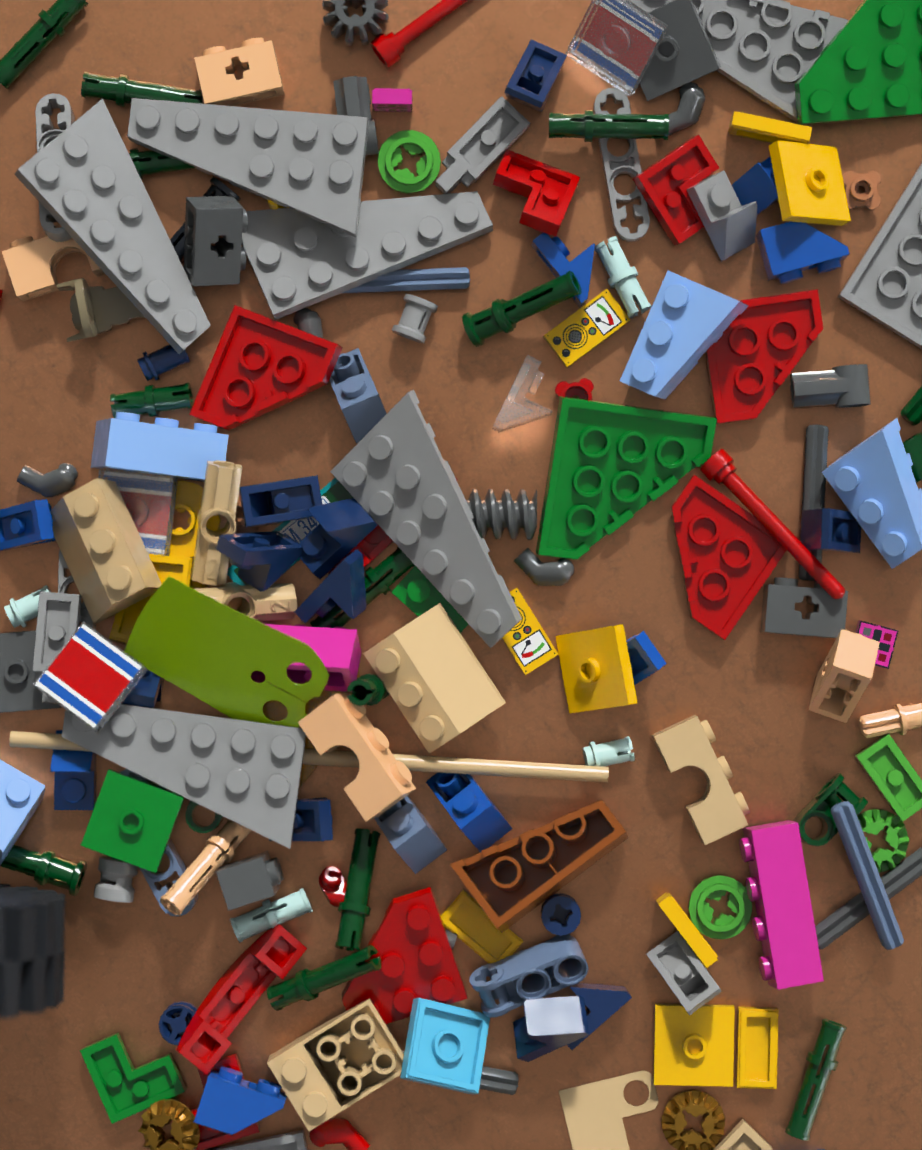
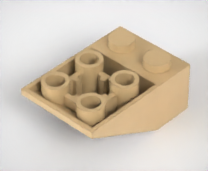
[267,998,404,1131]

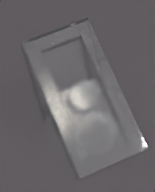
[492,355,553,433]

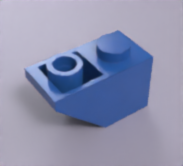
[756,222,850,284]
[426,757,513,852]
[194,1067,287,1135]

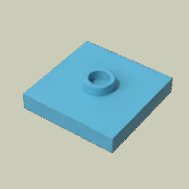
[400,998,490,1095]

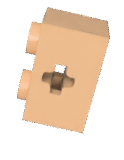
[194,38,285,106]
[809,629,880,723]

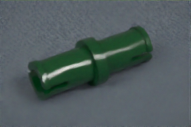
[110,383,194,418]
[347,673,389,706]

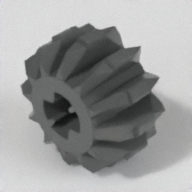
[322,0,389,46]

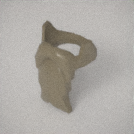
[56,278,145,342]

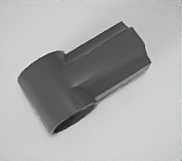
[333,76,379,156]
[790,364,871,408]

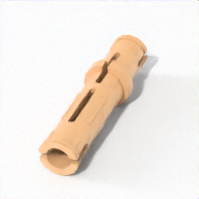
[160,819,252,916]

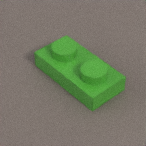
[855,734,922,822]

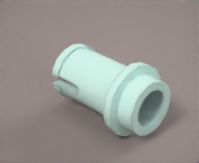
[4,585,51,628]
[582,736,635,767]

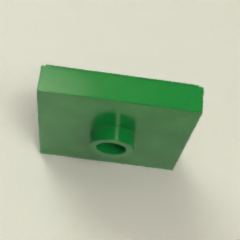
[80,769,185,873]

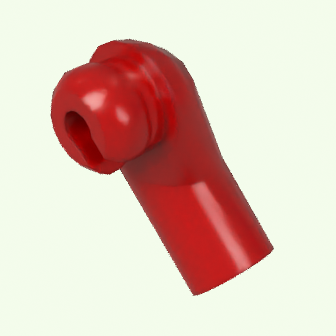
[319,866,370,907]
[309,1118,370,1150]

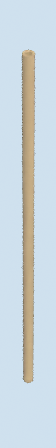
[9,731,609,783]

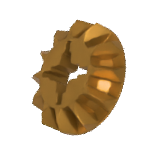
[661,1090,725,1150]
[138,1099,200,1150]

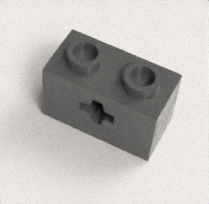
[184,196,248,286]
[760,577,848,638]
[216,850,284,911]

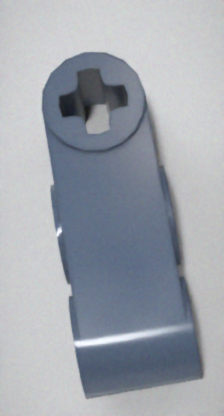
[470,934,588,1017]

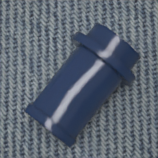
[137,344,190,381]

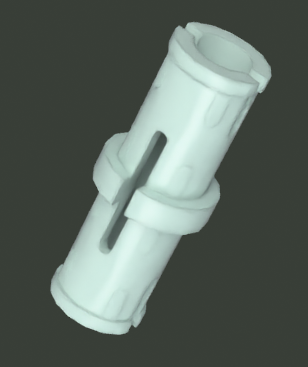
[595,236,652,318]
[230,888,313,943]

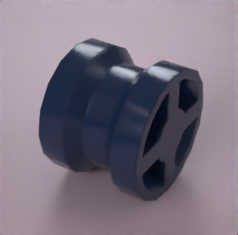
[540,893,581,936]
[159,1001,198,1045]

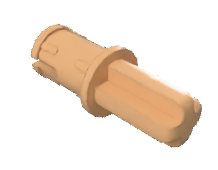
[859,703,922,738]

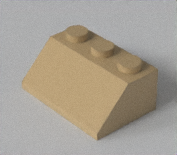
[50,478,162,624]
[363,603,506,753]

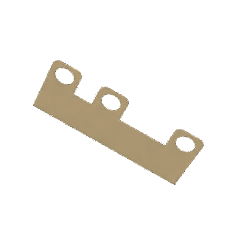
[559,1070,658,1150]

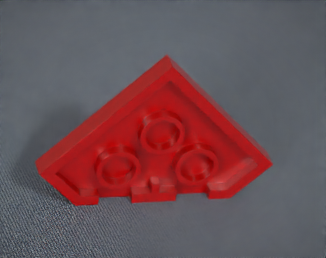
[705,289,823,425]
[189,305,343,431]
[671,475,787,640]
[342,887,468,1024]

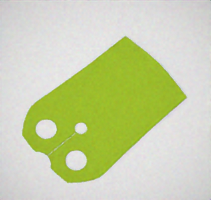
[124,576,329,727]

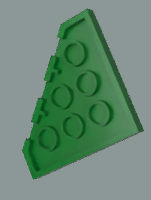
[795,0,922,125]
[536,396,717,560]

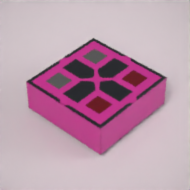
[372,88,413,112]
[855,620,899,669]

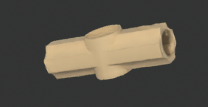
[191,460,242,586]
[195,582,297,621]

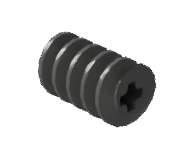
[461,489,537,540]

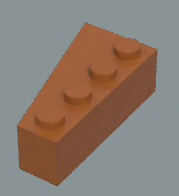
[450,800,629,933]

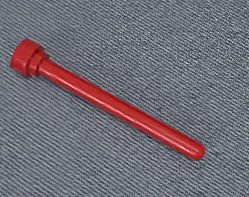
[370,0,468,69]
[700,449,845,599]

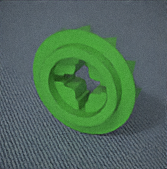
[378,130,441,194]
[857,809,910,873]
[688,875,752,939]

